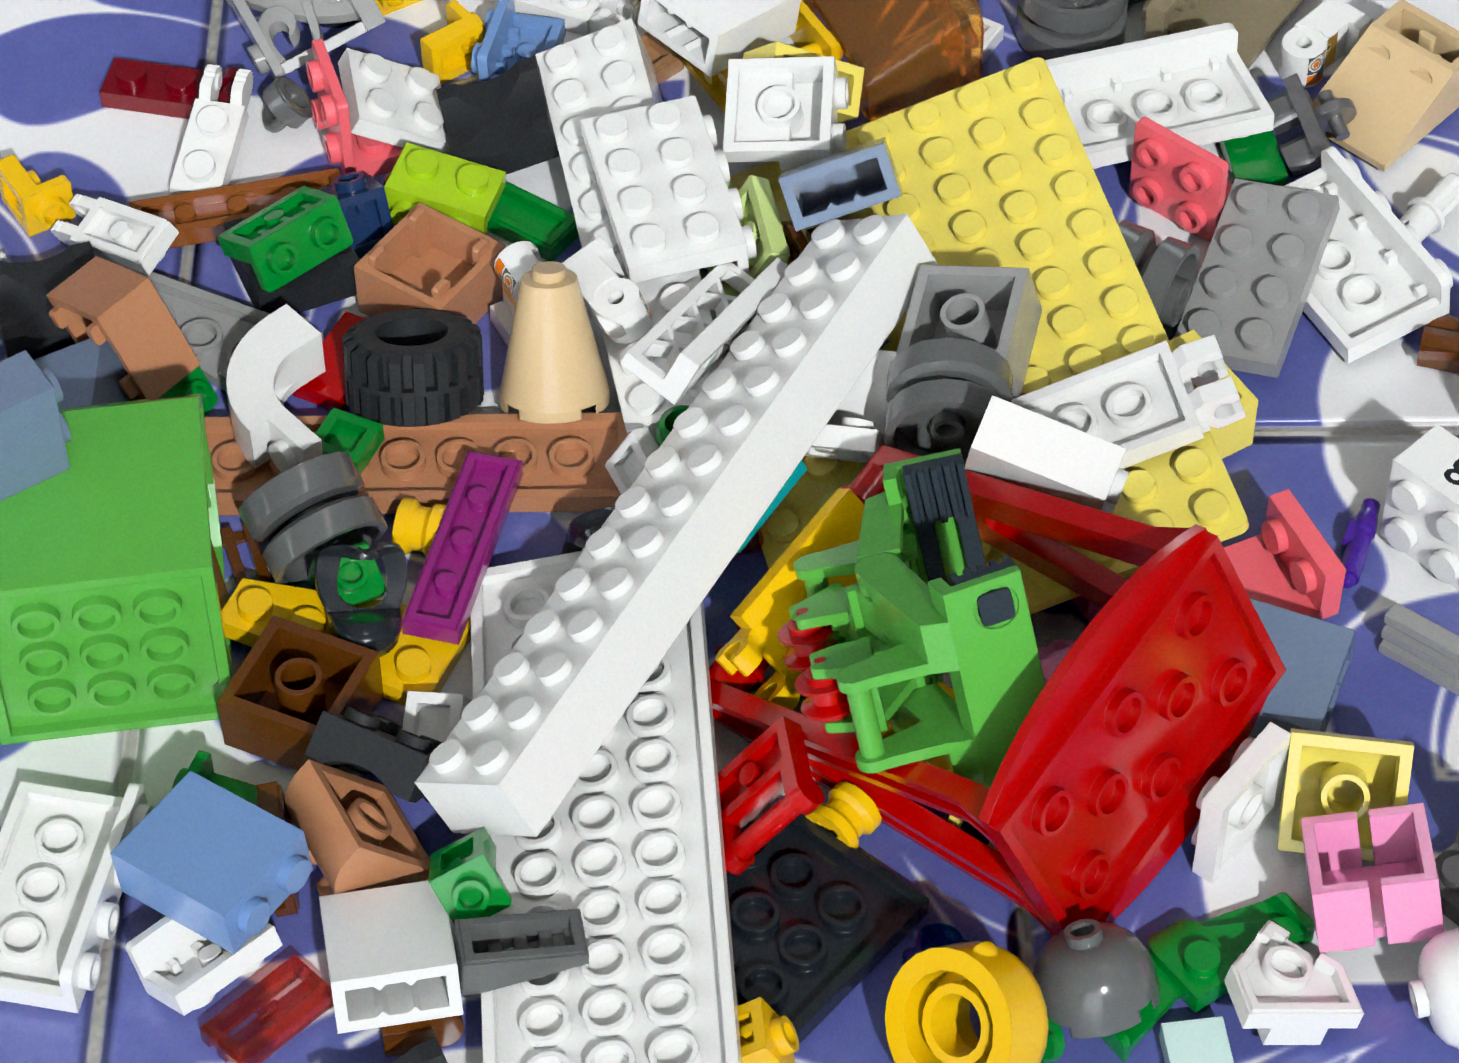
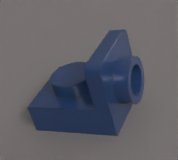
[320,172,394,258]

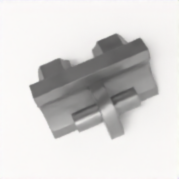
[1268,73,1357,176]

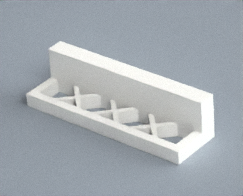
[620,257,789,405]

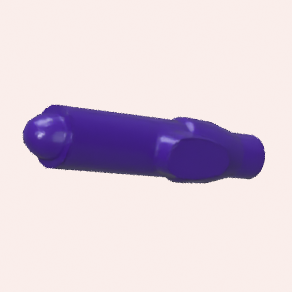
[1341,498,1381,588]

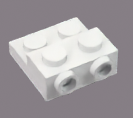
[723,56,849,172]

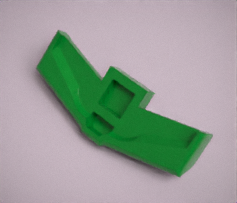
[1100,892,1315,1062]

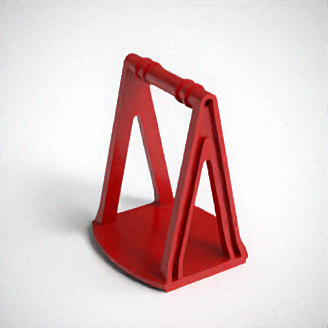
[709,445,1286,937]

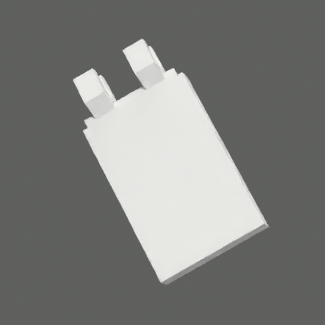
[1012,335,1246,469]

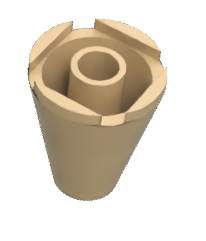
[499,261,610,424]

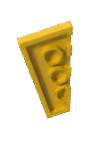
[221,578,471,706]

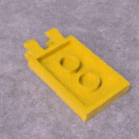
[715,488,864,710]

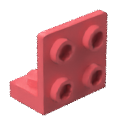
[306,38,403,177]
[1128,116,1233,243]
[1224,489,1346,620]

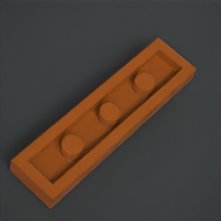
[129,168,340,249]

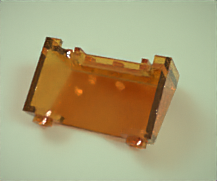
[803,0,984,122]

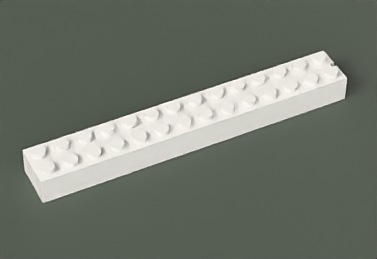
[414,214,938,837]

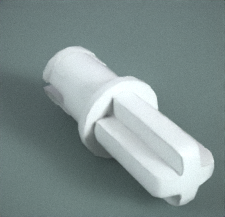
[1399,173,1459,242]

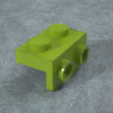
[384,142,506,235]

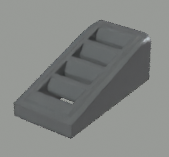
[454,909,589,995]

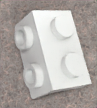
[126,916,283,1016]

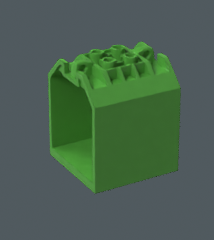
[0,393,233,745]

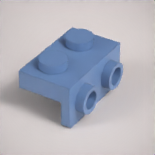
[471,0,566,82]

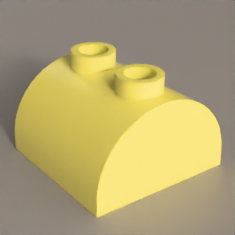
[1277,728,1414,861]

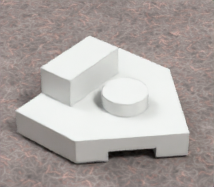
[1224,920,1364,1045]

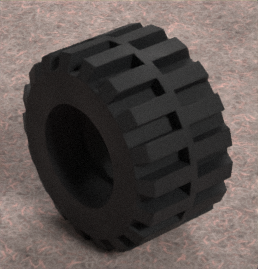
[342,309,484,427]

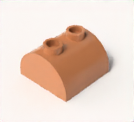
[285,759,430,896]

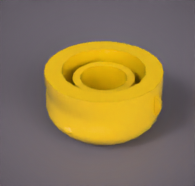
[885,941,1049,1063]

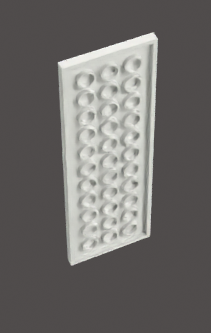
[470,551,742,1063]

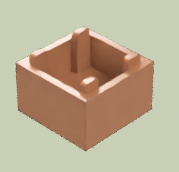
[354,202,506,324]
[46,256,200,400]

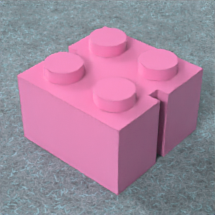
[1300,803,1444,953]

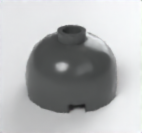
[1033,919,1160,1039]

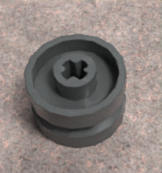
[1015,0,1128,60]
[1118,220,1200,340]
[884,337,1013,468]
[238,452,388,586]

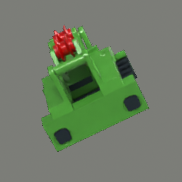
[777,448,1045,787]

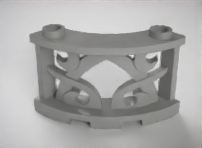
[226,0,386,80]

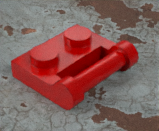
[718,716,824,875]

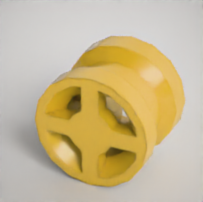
[392,497,447,557]
[805,781,882,850]

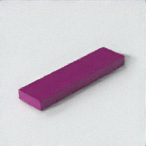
[402,451,523,645]

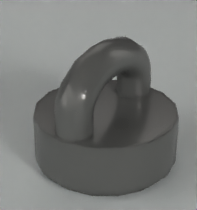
[262,77,312,133]

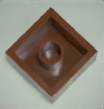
[217,615,384,771]

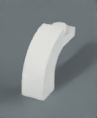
[226,304,326,472]

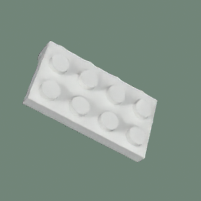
[1045,23,1275,169]
[581,95,757,283]
[1284,146,1453,364]
[0,781,154,1013]

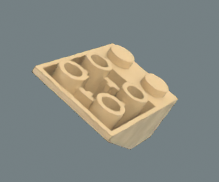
[1312,0,1459,171]

